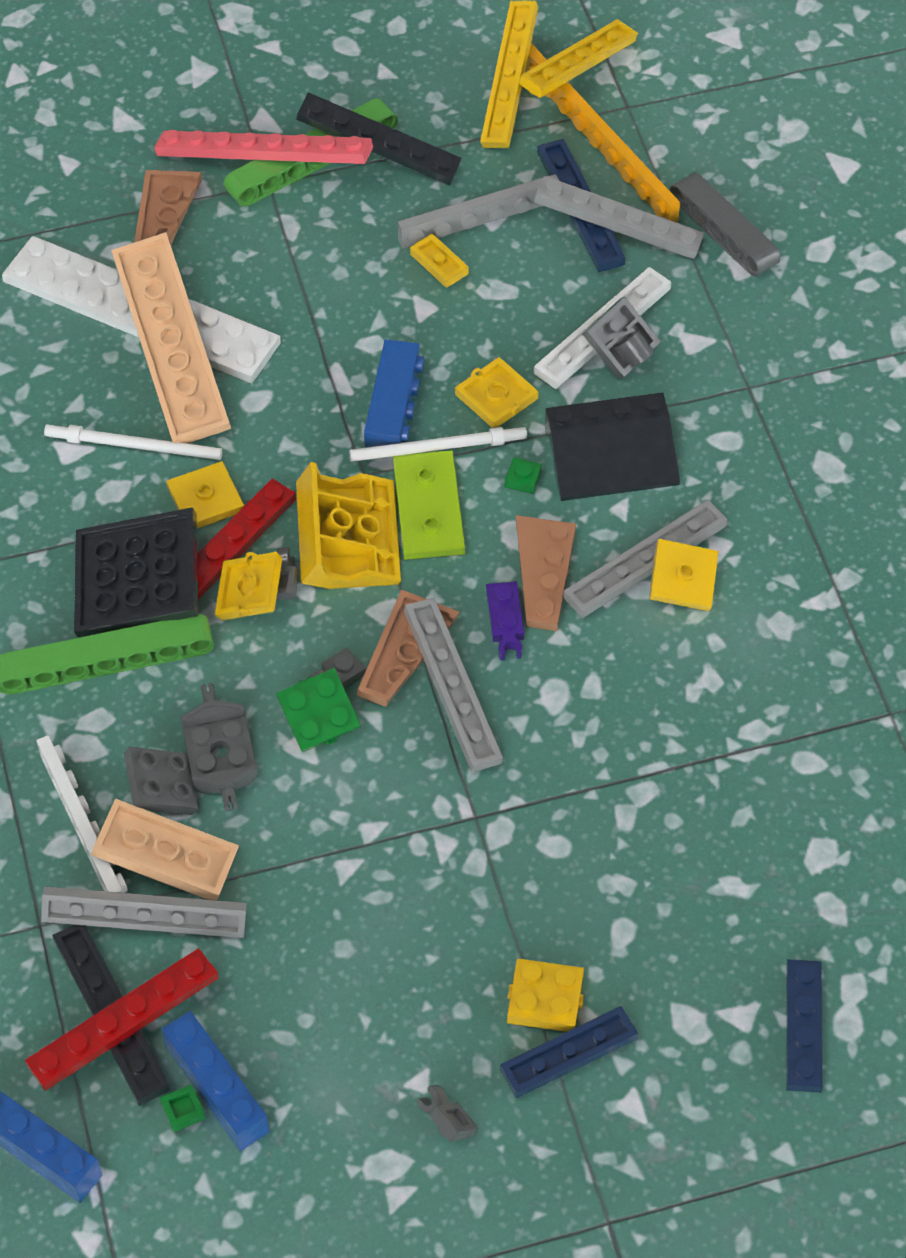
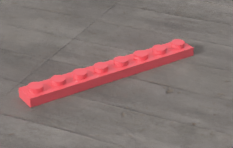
[154,130,373,164]

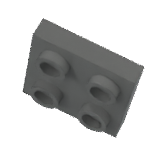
[582,296,661,380]
[124,746,198,815]

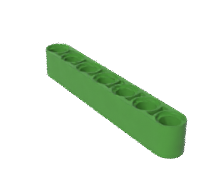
[223,98,398,207]
[0,614,214,695]

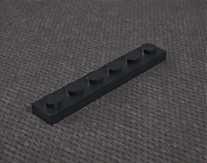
[296,92,462,185]
[52,925,170,1106]

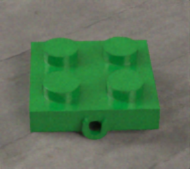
[276,668,361,753]

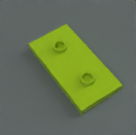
[393,450,465,560]

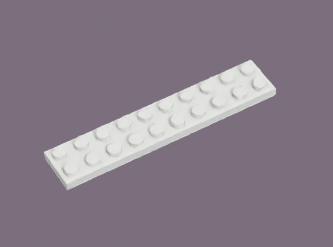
[2,236,281,384]

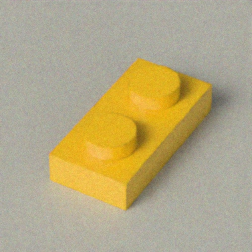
[410,234,469,288]

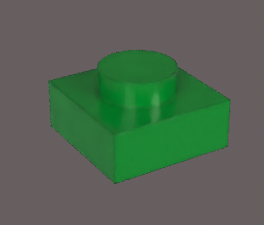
[504,457,542,494]
[160,1084,206,1133]

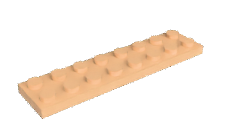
[111,232,231,444]

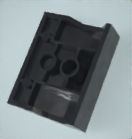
[545,392,680,501]

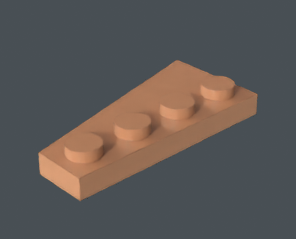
[134,170,202,245]
[516,515,576,631]
[356,590,459,707]

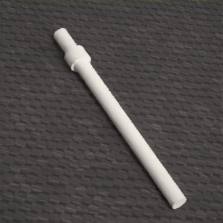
[44,424,222,460]
[349,427,527,462]

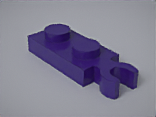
[486,581,524,660]

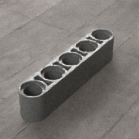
[670,172,780,277]

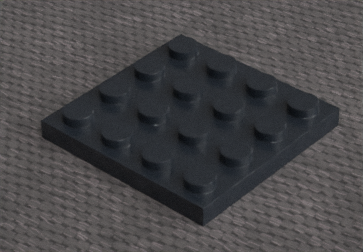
[74,507,198,638]

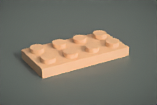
[91,799,239,901]

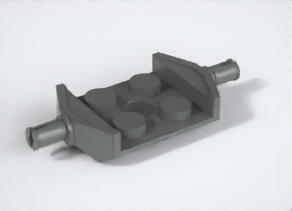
[181,683,258,811]

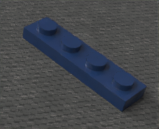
[786,959,823,1093]
[500,1006,638,1099]

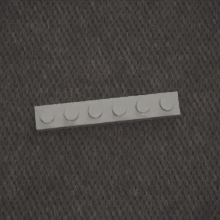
[398,174,559,249]
[534,176,704,260]
[563,500,727,618]
[403,598,503,772]
[41,887,247,938]

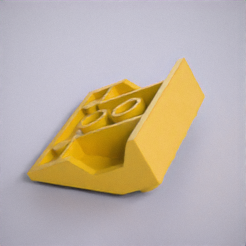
[296,462,401,589]

